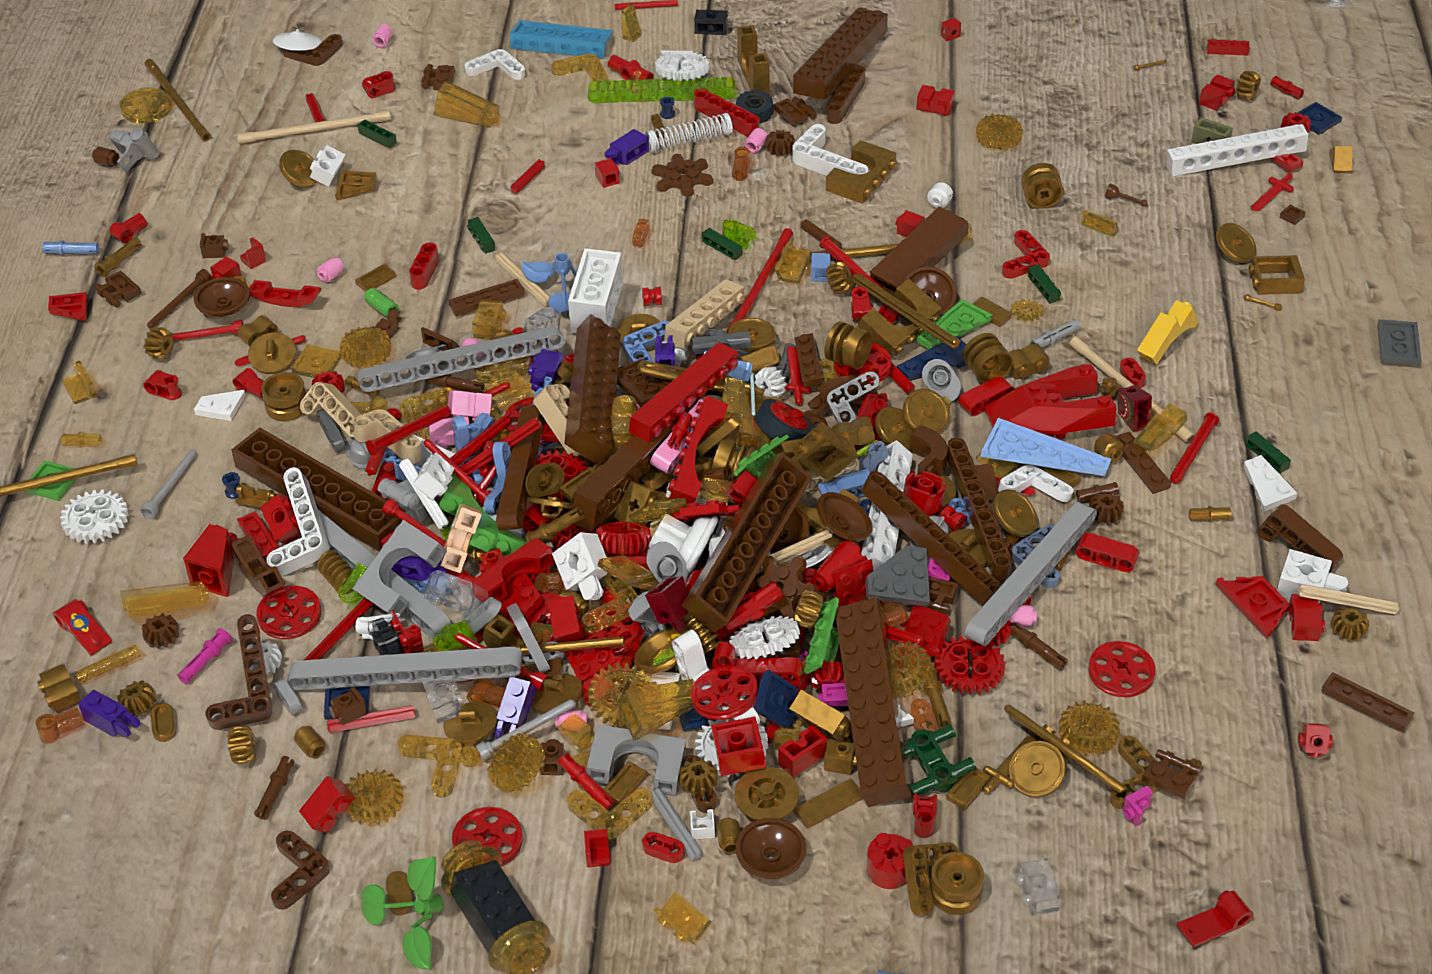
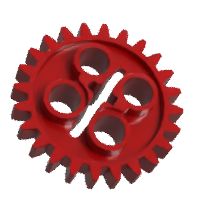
[535,450,588,502]
[934,635,1006,696]

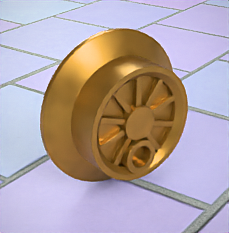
[735,767,799,821]

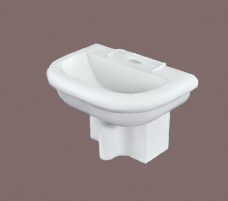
[645,514,719,582]

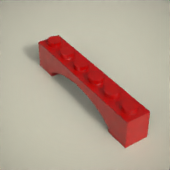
[668,395,729,507]

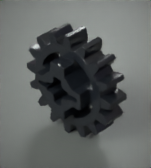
[371,618,401,655]

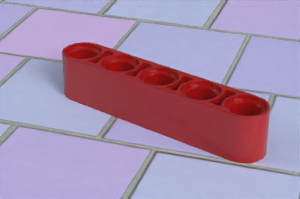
[694,89,760,137]

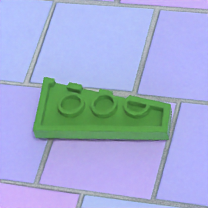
[916,299,992,349]

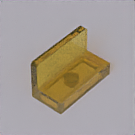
[62,361,97,404]

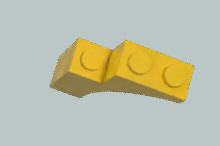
[1137,300,1199,365]

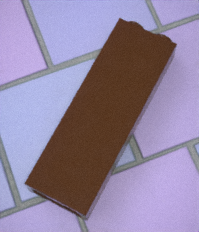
[870,206,968,295]

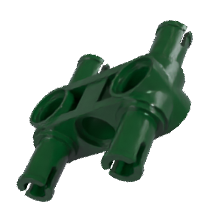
[904,724,977,797]

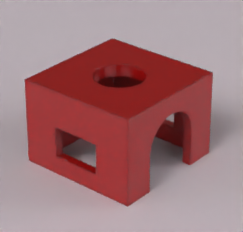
[941,18,961,41]

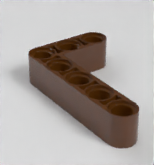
[827,64,865,124]
[205,614,272,730]

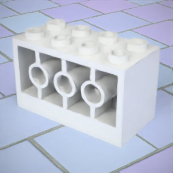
[568,248,623,333]

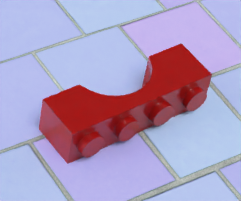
[471,538,555,602]

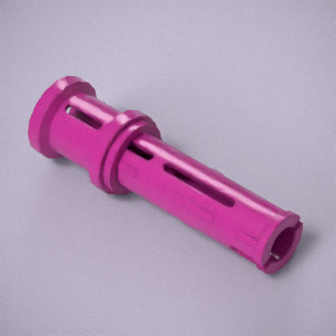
[177,628,233,684]

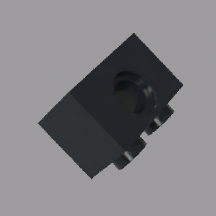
[694,9,728,35]

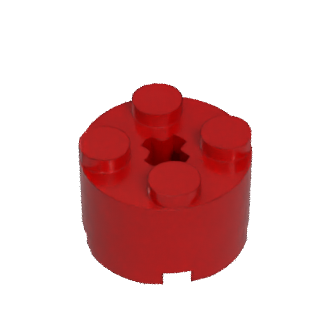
[903,471,946,517]
[866,832,913,889]

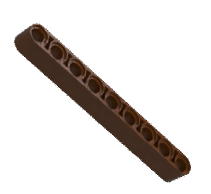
[496,405,545,532]
[947,437,1012,581]
[862,471,1002,606]

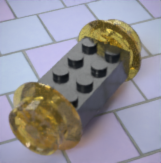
[441,840,551,974]

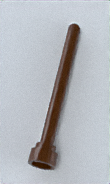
[147,269,212,329]

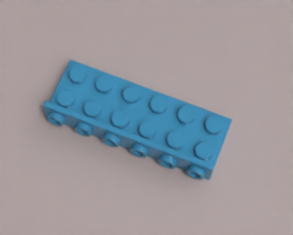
[510,20,613,58]

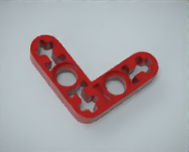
[1002,230,1050,279]

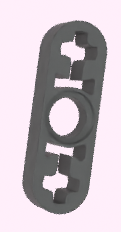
[316,410,345,453]

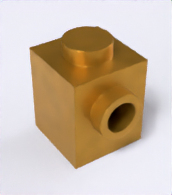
[824,739,857,775]

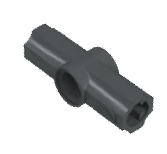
[692,330,751,355]

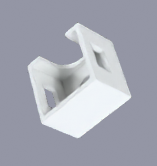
[690,809,715,839]

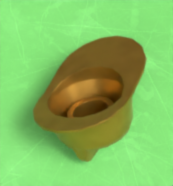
[526,463,564,498]

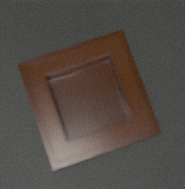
[1280,205,1305,225]

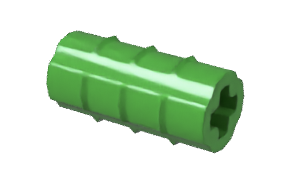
[364,288,400,318]

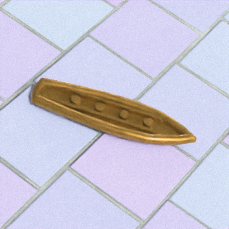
[637,361,765,396]
[1004,704,1125,792]

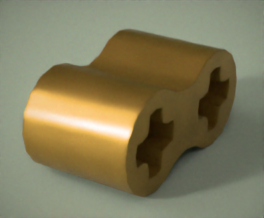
[238,315,278,346]

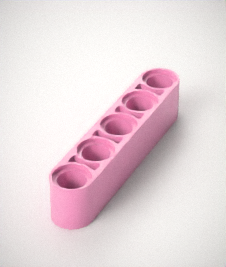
[650,399,703,474]

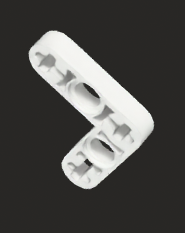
[465,49,525,80]
[998,465,1073,502]

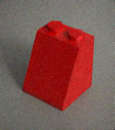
[183,524,235,597]

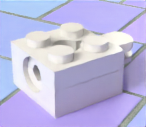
[552,532,612,600]
[1277,549,1348,603]

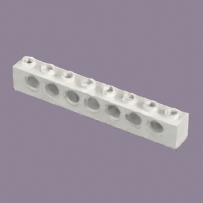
[1166,124,1309,176]
[861,440,913,571]

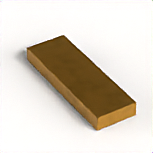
[794,778,863,829]

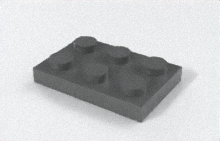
[1377,319,1422,366]

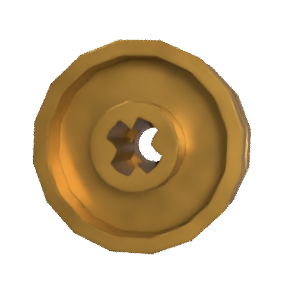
[1021,163,1064,209]
[261,372,306,421]
[930,852,984,915]

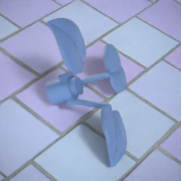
[522,253,578,312]

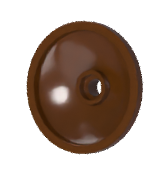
[902,266,956,318]
[194,277,250,317]
[817,492,873,542]
[770,507,809,554]
[736,818,806,879]

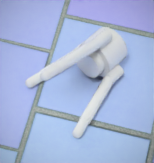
[356,613,405,640]

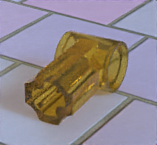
[350,396,388,415]

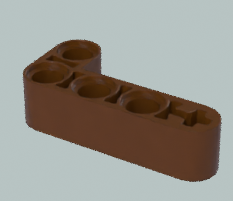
[1258,504,1343,572]

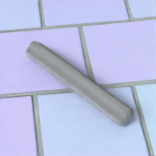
[650,788,702,861]

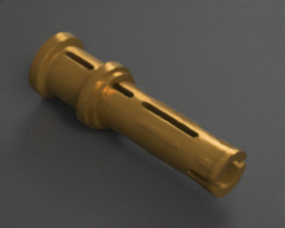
[94,237,142,277]
[525,507,584,543]
[918,666,952,728]

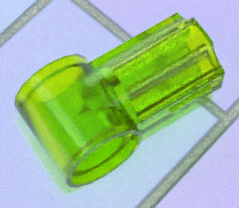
[338,562,368,605]

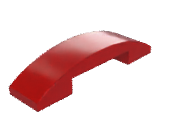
[249,280,322,307]

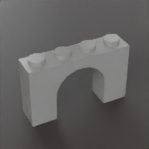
[353,520,447,618]
[587,724,686,796]

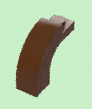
[808,376,878,417]
[910,425,948,476]
[230,534,285,595]

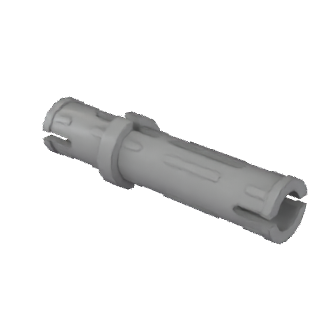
[1030,319,1081,348]

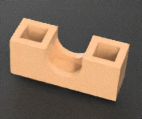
[441,504,482,573]

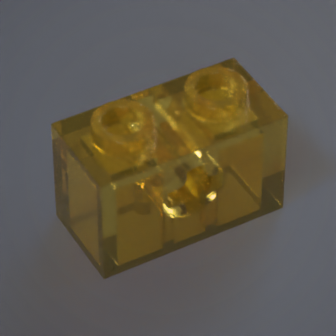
[472,300,506,339]

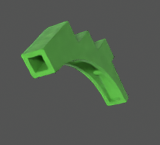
[439,473,527,556]

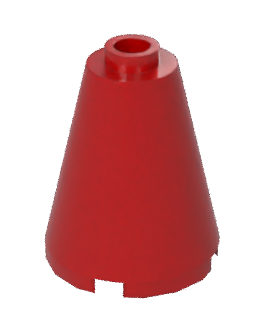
[812,540,868,592]

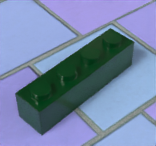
[357,119,397,148]
[467,217,496,254]
[702,228,742,261]
[1027,265,1061,304]
[1245,431,1291,474]

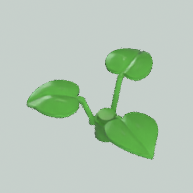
[360,857,443,969]

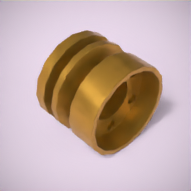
[824,321,873,370]
[962,333,1013,384]
[711,437,756,483]

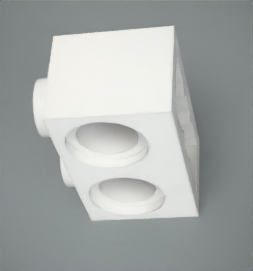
[310,145,346,187]
[413,453,454,500]

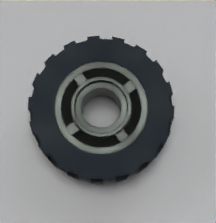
[736,90,773,124]

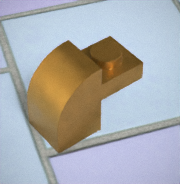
[483,613,526,648]

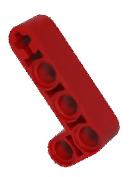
[713,642,803,688]

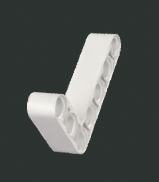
[792,124,868,176]
[267,467,330,576]
[672,630,760,724]

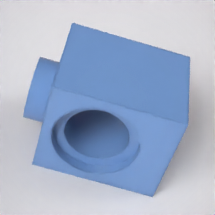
[811,253,830,282]

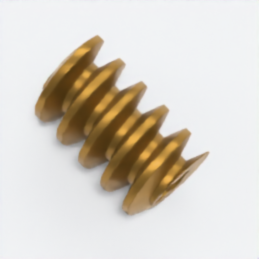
[317,550,359,594]
[683,612,723,656]

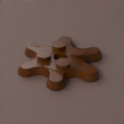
[651,154,714,197]
[745,555,818,621]

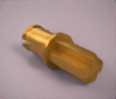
[1189,506,1231,522]

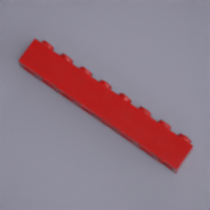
[628,342,738,443]

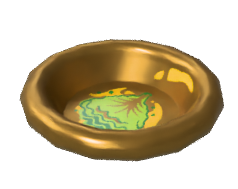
[634,627,688,675]

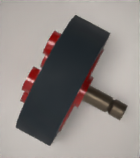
[754,399,814,444]

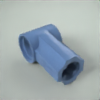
[467,413,494,442]

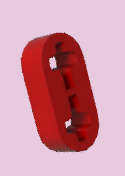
[1119,358,1146,388]
[642,832,685,863]

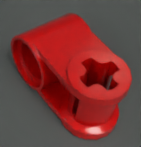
[362,71,396,98]
[851,287,872,321]
[143,370,182,400]
[913,793,937,838]

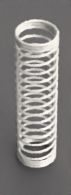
[645,113,733,153]

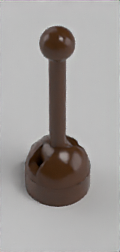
[1105,183,1148,207]

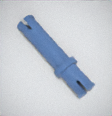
[42,241,99,255]

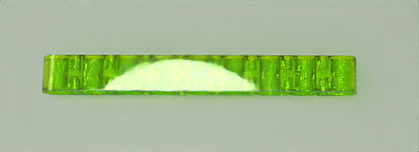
[587,77,736,103]

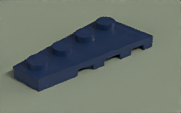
[897,336,966,381]

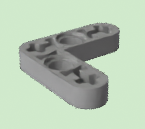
[826,372,879,423]
[458,590,501,637]
[506,603,550,673]

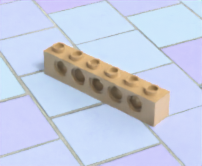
[664,279,745,349]

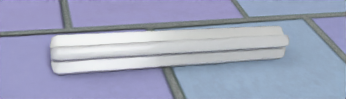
[399,459,449,529]

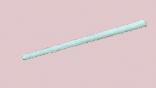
[750,372,755,415]

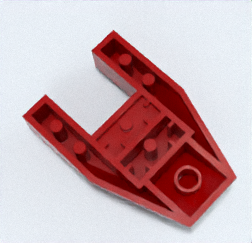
[984,364,1117,434]

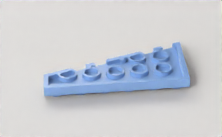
[980,418,1111,476]

